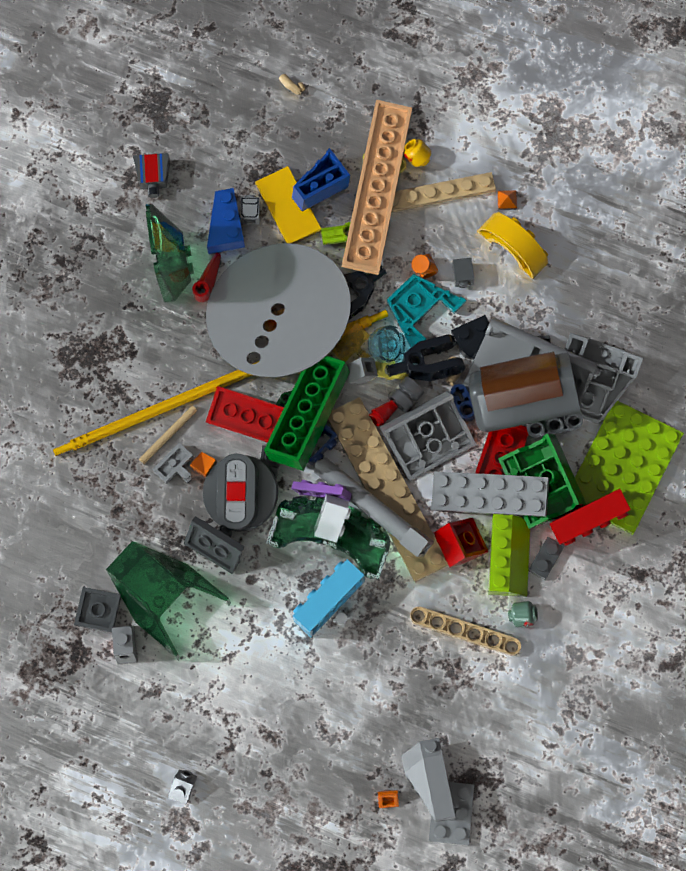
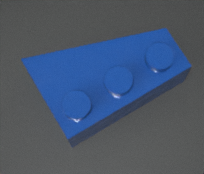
[292,148,350,211]
[207,188,245,254]

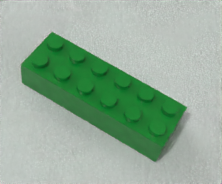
[264,356,350,471]

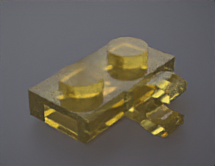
[332,323,371,362]

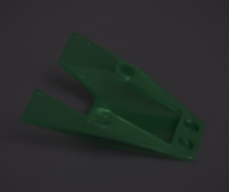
[106,541,231,661]

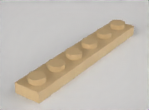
[391,172,496,213]

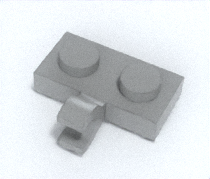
[152,443,193,484]

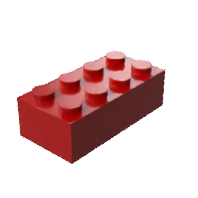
[549,488,631,546]

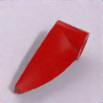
[192,253,221,302]

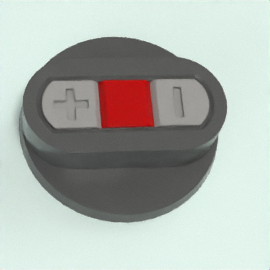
[203,453,278,531]

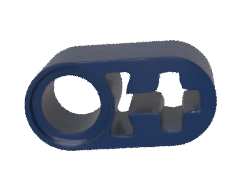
[450,384,475,422]

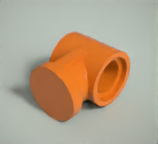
[411,254,438,279]

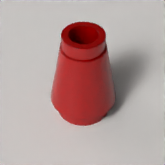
[369,400,398,426]

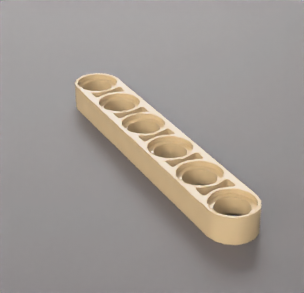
[410,607,521,656]

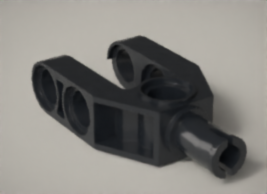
[343,265,387,321]
[386,334,466,382]

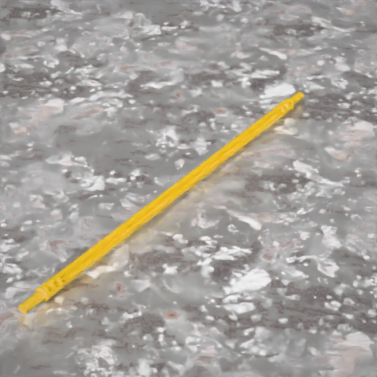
[53,310,388,456]

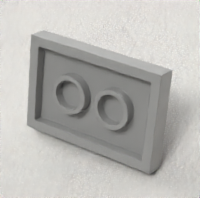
[429,782,474,846]

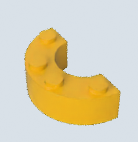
[477,212,548,279]

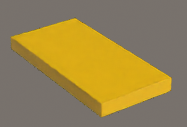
[255,166,321,244]

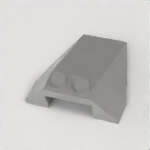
[565,333,643,424]

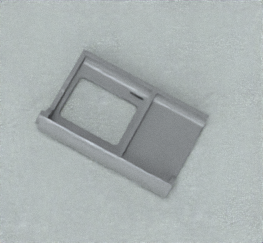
[462,317,600,434]

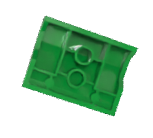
[498,434,587,529]

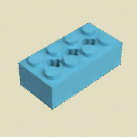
[293,559,365,638]

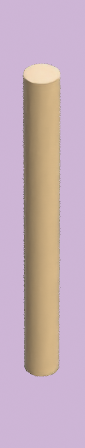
[138,406,198,465]

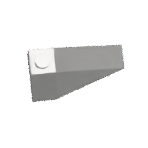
[401,738,456,822]

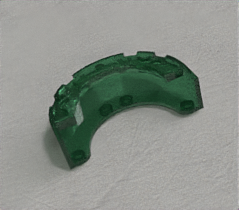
[266,496,390,579]

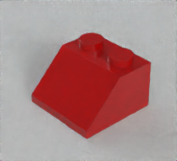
[434,517,489,568]

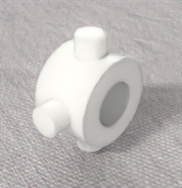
[333,610,350,627]

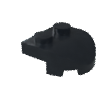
[451,315,489,360]

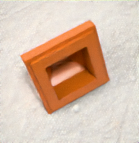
[498,190,517,209]
[378,790,399,808]

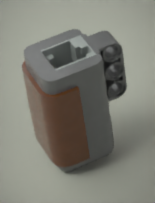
[469,351,583,437]

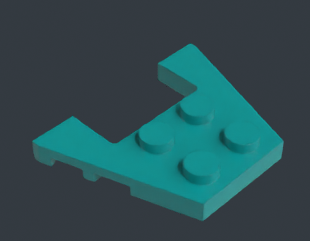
[387,274,466,348]

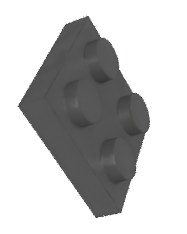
[74,587,121,633]

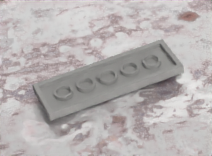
[431,471,550,517]

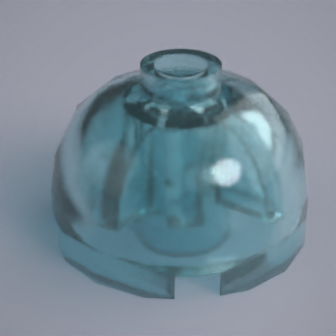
[368,325,406,364]

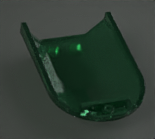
[146,204,194,302]

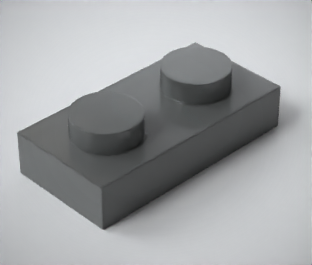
[529,537,564,580]

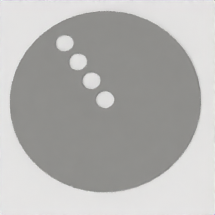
[206,243,351,377]

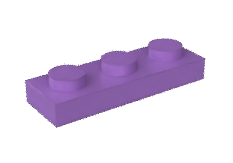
[291,480,352,501]

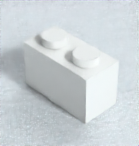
[314,494,351,542]

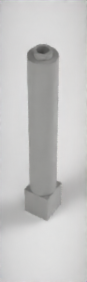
[314,458,434,557]

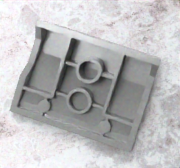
[380,391,476,481]

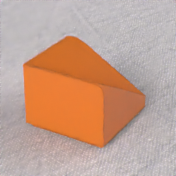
[190,452,217,478]

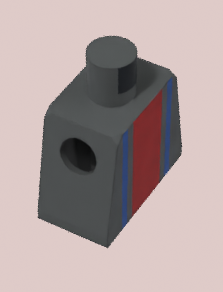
[133,153,170,198]

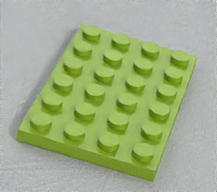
[575,400,684,535]

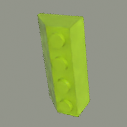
[488,514,530,597]

